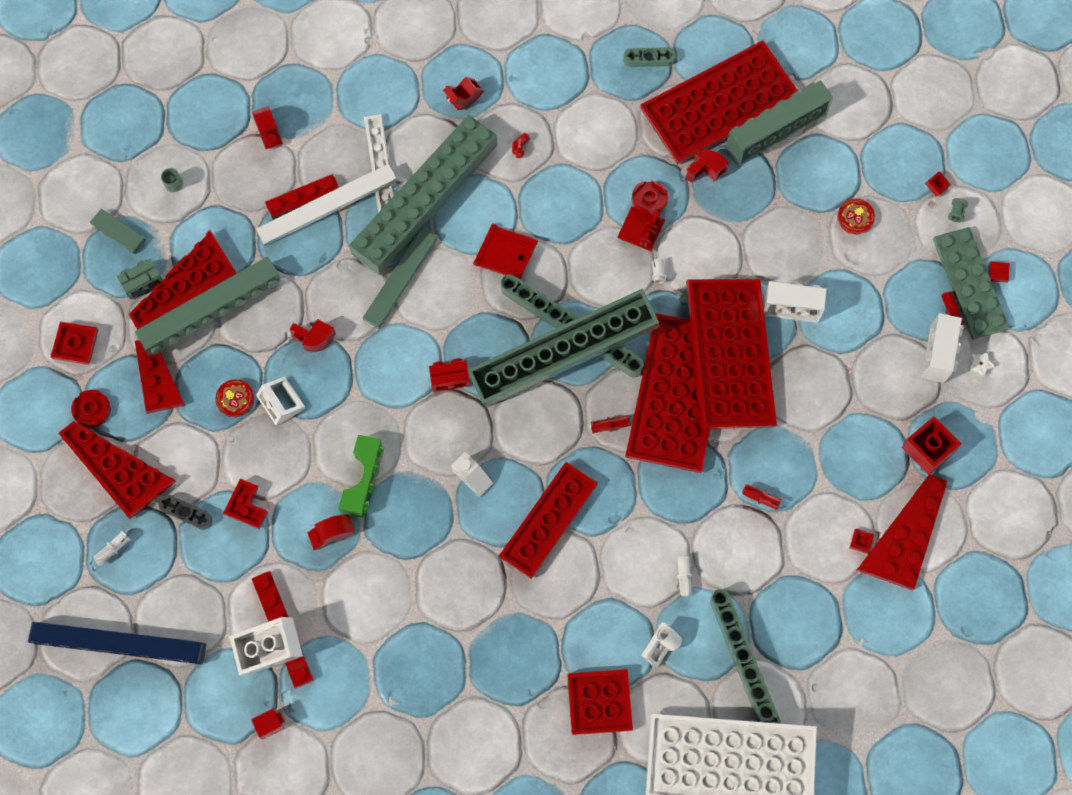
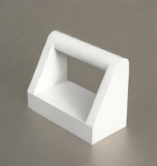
[256,377,305,425]

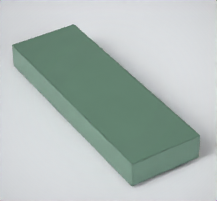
[89,209,146,254]

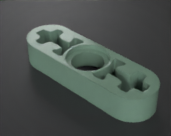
[624,48,676,67]

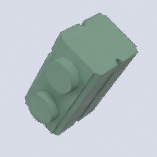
[117,259,163,300]

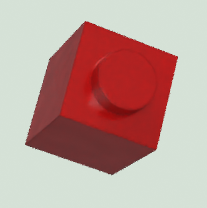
[251,708,285,740]

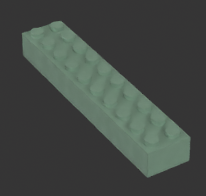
[349,114,497,276]
[467,288,660,407]

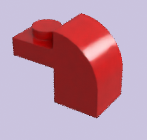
[443,77,485,110]
[252,106,283,149]
[686,150,729,183]
[290,319,336,352]
[307,514,355,550]

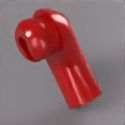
[512,133,530,158]

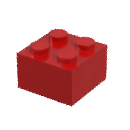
[901,416,962,475]

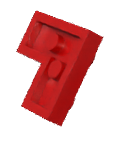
[223,478,268,530]

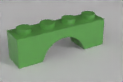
[338,435,384,518]

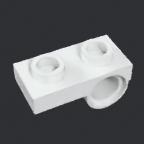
[641,622,682,668]

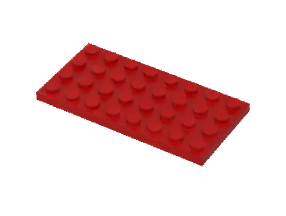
[640,40,798,165]
[686,279,777,429]
[625,313,710,473]

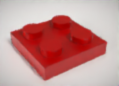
[50,321,99,365]

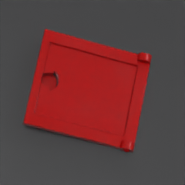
[473,223,538,280]

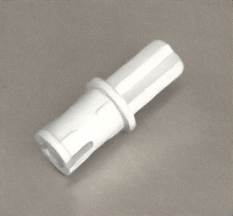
[94,531,130,565]
[677,556,692,597]

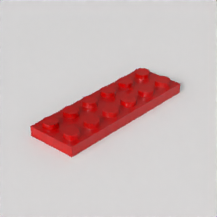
[499,462,598,579]

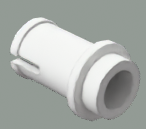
[651,259,667,284]

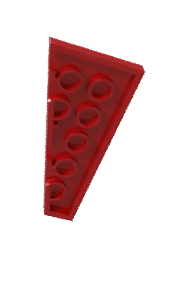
[128,230,237,330]
[58,421,176,519]
[856,475,948,591]

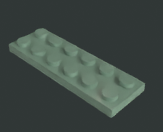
[933,227,1009,340]

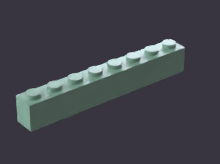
[135,256,281,356]

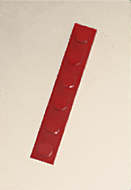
[251,571,314,689]

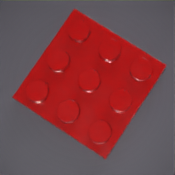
[567,669,633,735]

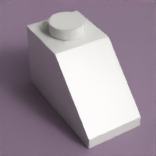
[451,452,493,497]

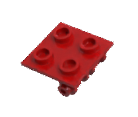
[617,206,665,252]

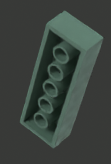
[725,80,833,166]

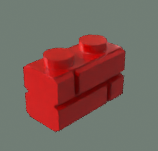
[429,358,471,392]

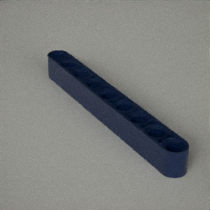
[27,622,207,664]

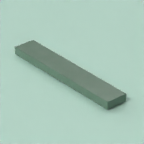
[363,227,438,329]

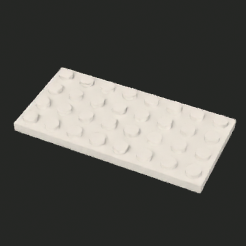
[646,714,817,795]

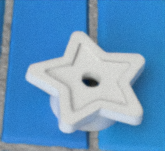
[969,353,994,376]

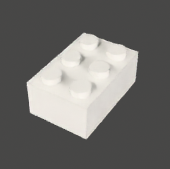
[763,280,826,323]
[921,313,964,383]
[229,617,303,675]

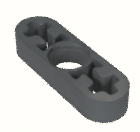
[158,495,212,530]

